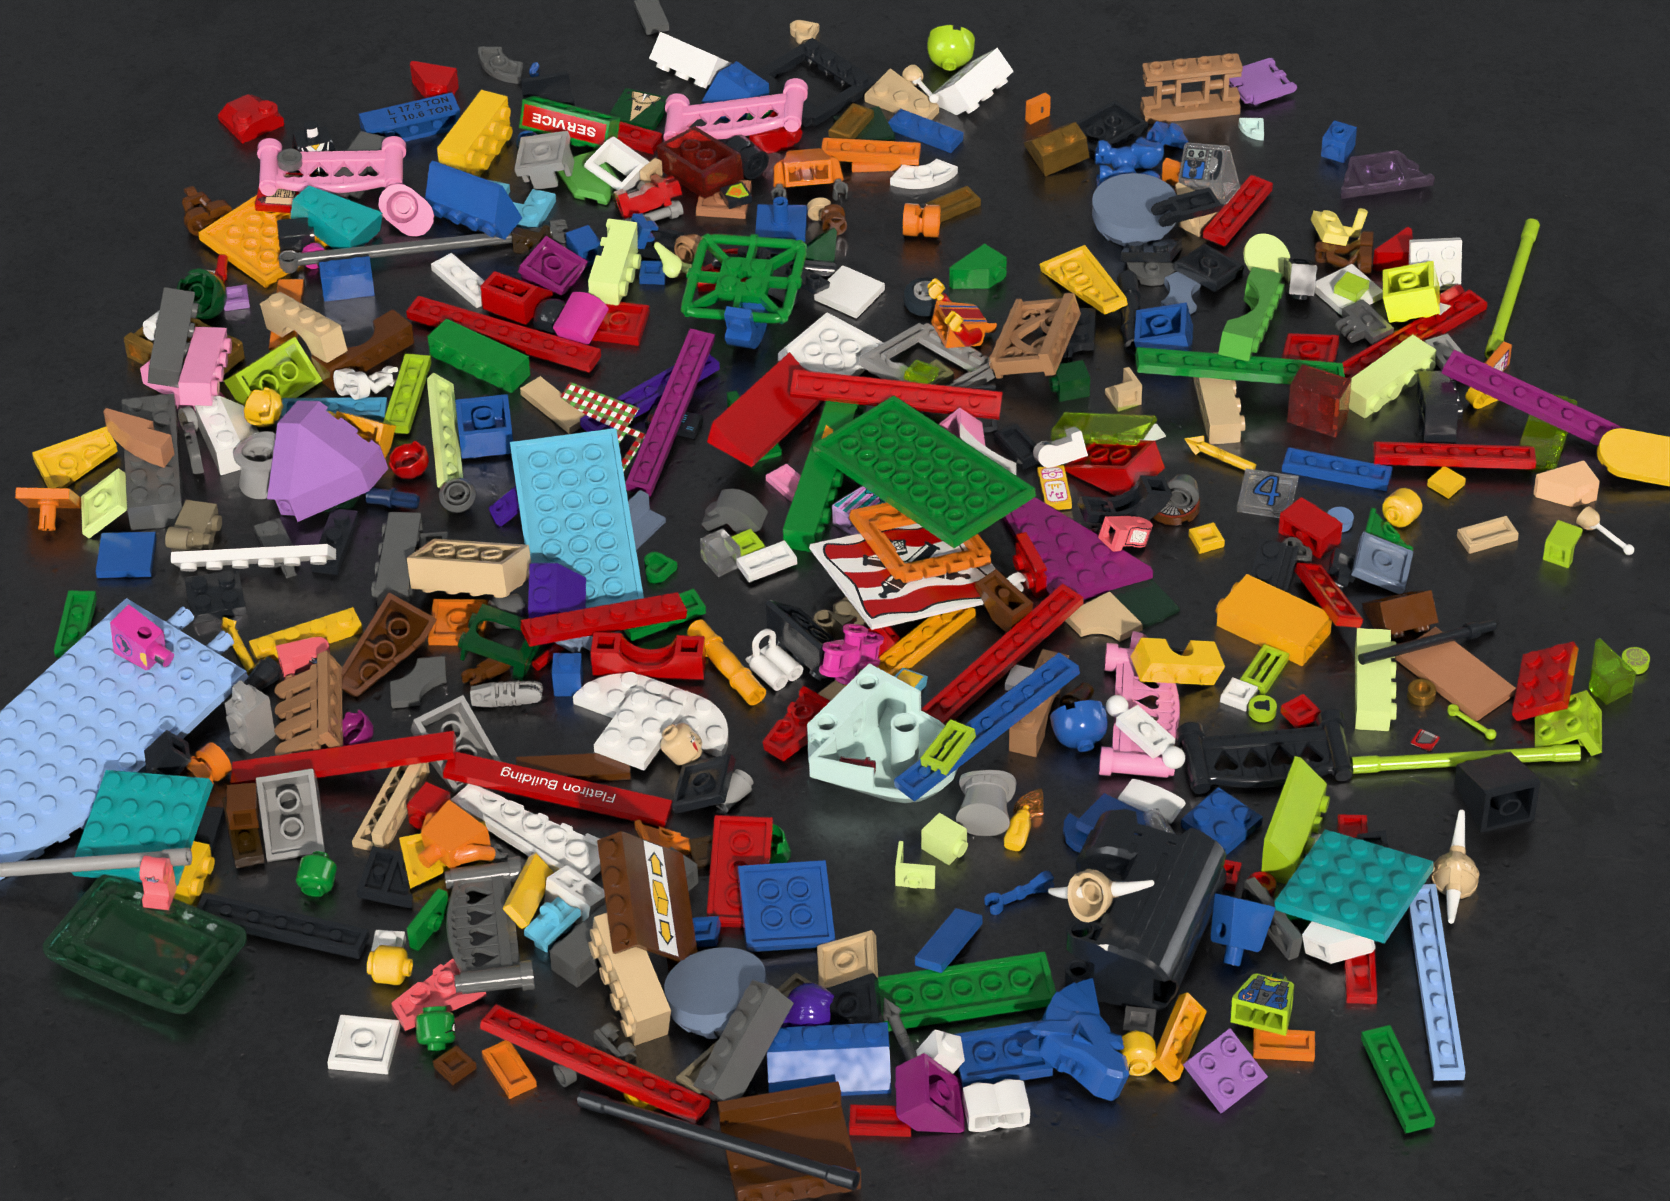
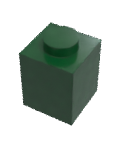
[1049,360,1090,402]

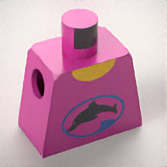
[110,604,174,670]

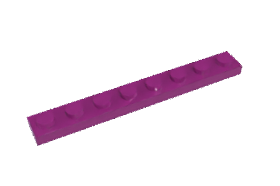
[625,328,715,496]
[1441,350,1626,446]

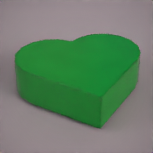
[644,552,678,584]

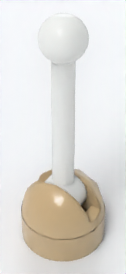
[902,65,939,103]
[1576,506,1634,555]

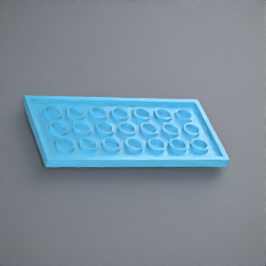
[510,428,644,608]

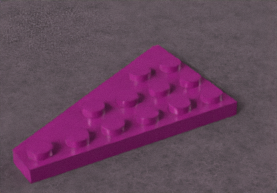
[1003,497,1153,600]

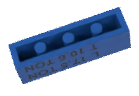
[359,93,461,142]

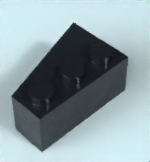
[1416,371,1463,444]

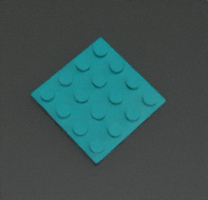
[71,770,213,886]
[1275,829,1433,944]

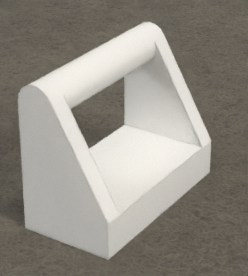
[584,137,649,192]

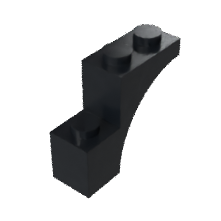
[144,730,191,776]

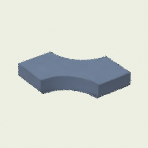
[1160,271,1200,315]

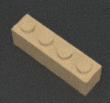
[1193,352,1245,444]

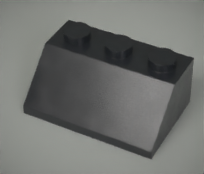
[766,600,837,681]

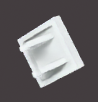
[1409,237,1462,290]

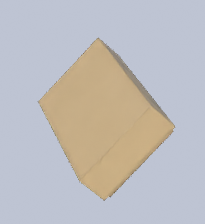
[1457,516,1519,554]

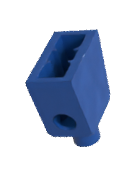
[1211,893,1276,966]

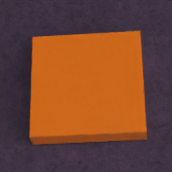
[428,599,488,646]

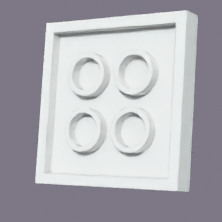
[778,313,884,376]

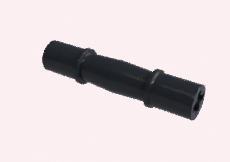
[1117,271,1141,354]

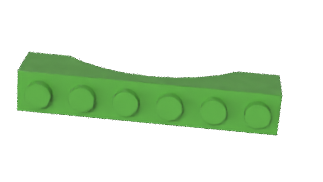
[1218,267,1285,362]

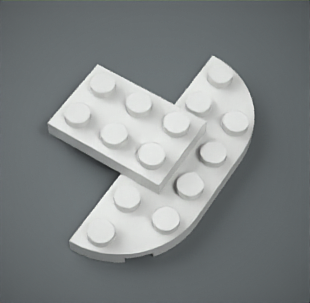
[573,672,728,770]

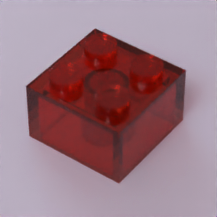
[1287,364,1352,438]

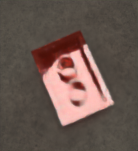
[656,126,744,199]

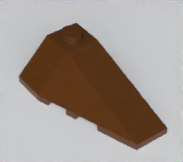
[342,593,437,698]

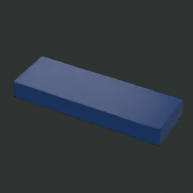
[915,908,983,973]

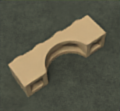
[260,292,348,363]

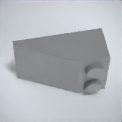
[411,695,501,794]
[256,769,325,862]

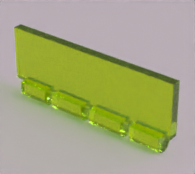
[1519,394,1578,470]
[1051,412,1157,446]

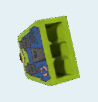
[1231,972,1294,1036]

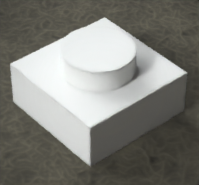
[371,930,406,951]

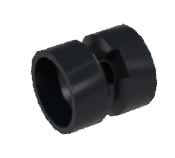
[723,134,769,179]

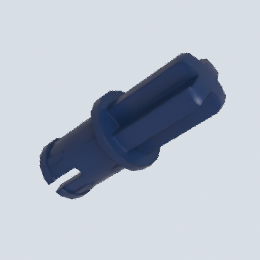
[366,487,420,509]

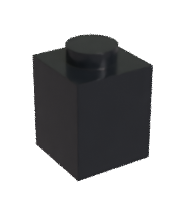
[277,217,315,253]

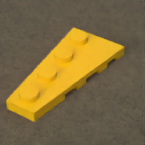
[1039,245,1128,315]

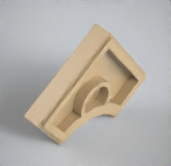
[1065,591,1143,642]

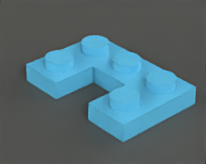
[489,180,556,229]

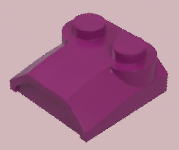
[518,236,588,295]

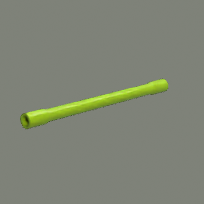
[1484,219,1540,359]
[1351,744,1581,774]

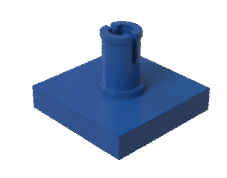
[755,197,807,243]

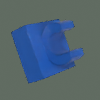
[631,214,658,249]

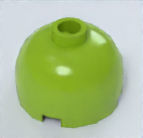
[927,25,975,71]

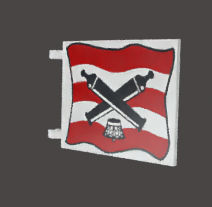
[809,524,1026,630]

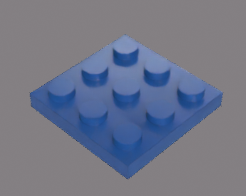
[737,860,835,952]

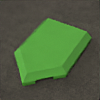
[557,150,619,205]

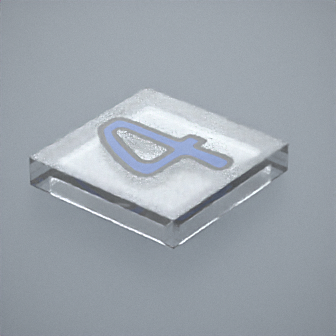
[1237,468,1299,518]

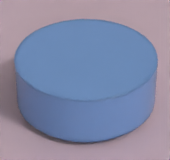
[1327,507,1354,532]

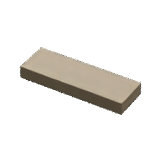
[520,376,586,434]

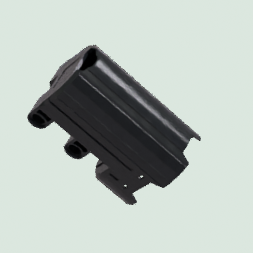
[1064,809,1227,1011]

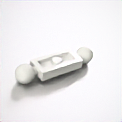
[1106,695,1185,769]

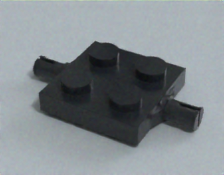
[1042,308,1096,363]

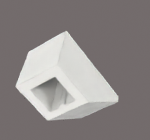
[1302,922,1375,964]

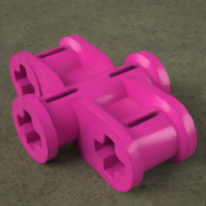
[819,624,884,685]

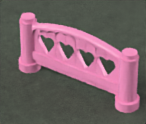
[663,78,808,147]
[257,136,406,196]
[1099,643,1180,778]

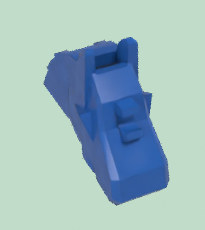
[1021,978,1130,1101]

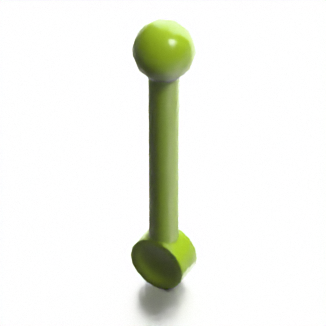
[1447,704,1496,740]

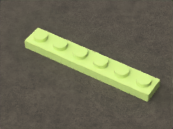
[427,373,463,489]

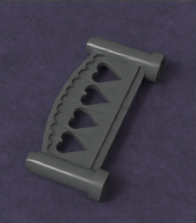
[445,856,535,995]

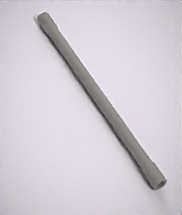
[0,848,192,877]

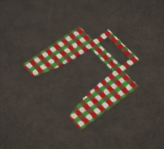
[560,382,646,472]

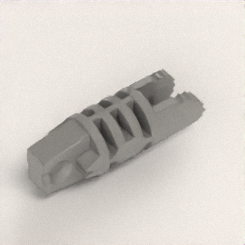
[470,680,543,707]

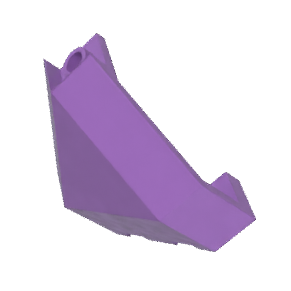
[267,401,388,522]

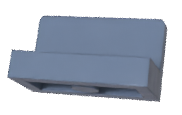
[628,490,666,550]

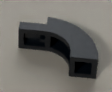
[1077,475,1172,532]

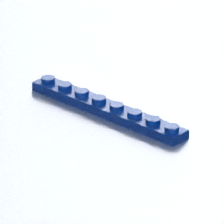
[894,653,1080,802]

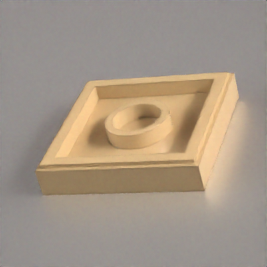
[817,930,878,988]

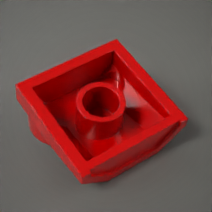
[218,94,284,144]

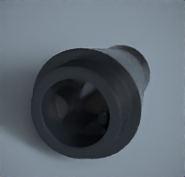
[244,656,282,691]

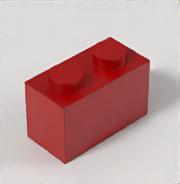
[1278,497,1343,559]

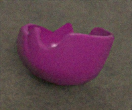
[343,709,374,746]

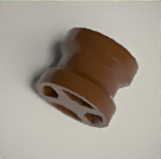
[820,204,847,236]

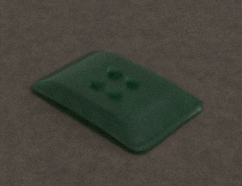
[43,874,247,1014]

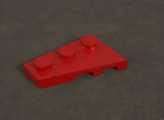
[763,686,830,761]

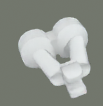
[333,366,398,400]

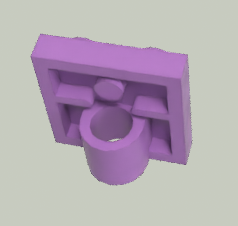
[1183,1029,1268,1114]

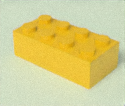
[437,90,513,177]

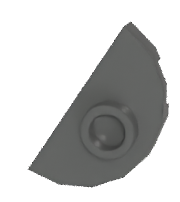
[1127,262,1177,286]

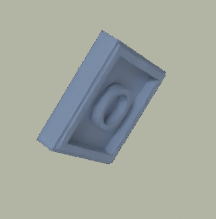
[1351,532,1414,594]

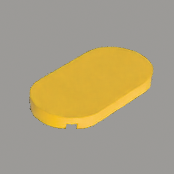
[1597,428,1670,486]

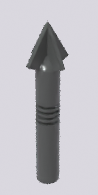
[883,997,917,1061]

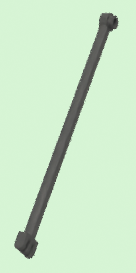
[279,219,569,273]

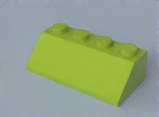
[1261,756,1330,884]

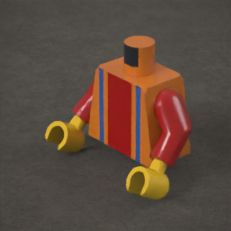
[927,278,997,348]

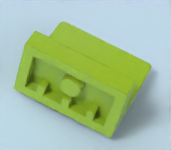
[1535,690,1602,756]

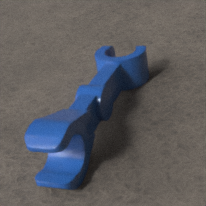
[984,871,1055,915]

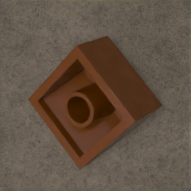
[1362,590,1439,639]

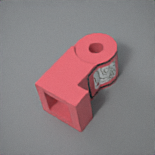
[1098,516,1153,551]

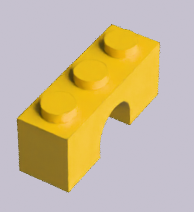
[1130,638,1225,685]

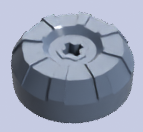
[1092,173,1176,248]
[664,947,768,1039]

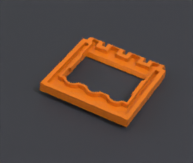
[849,503,991,583]

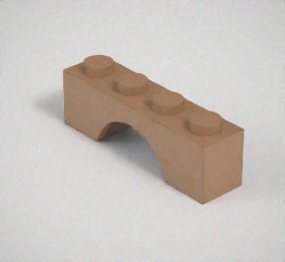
[1009,649,1069,757]

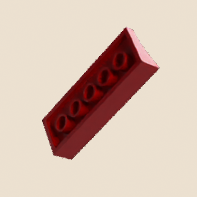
[707,352,822,467]

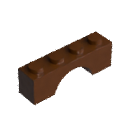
[311,309,414,391]

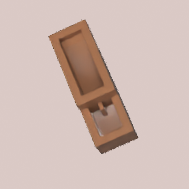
[103,408,175,468]

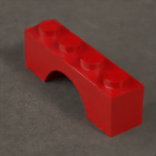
[591,632,706,680]

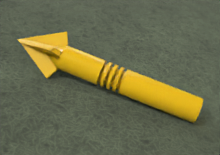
[1184,436,1256,474]
[221,617,255,676]

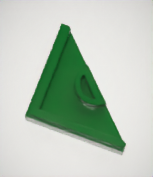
[1365,508,1413,551]

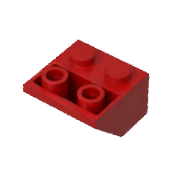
[480,271,553,325]

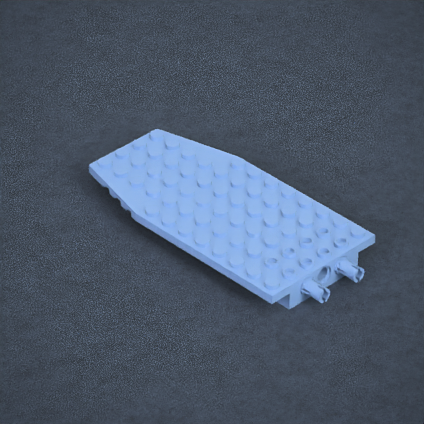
[0,598,248,880]

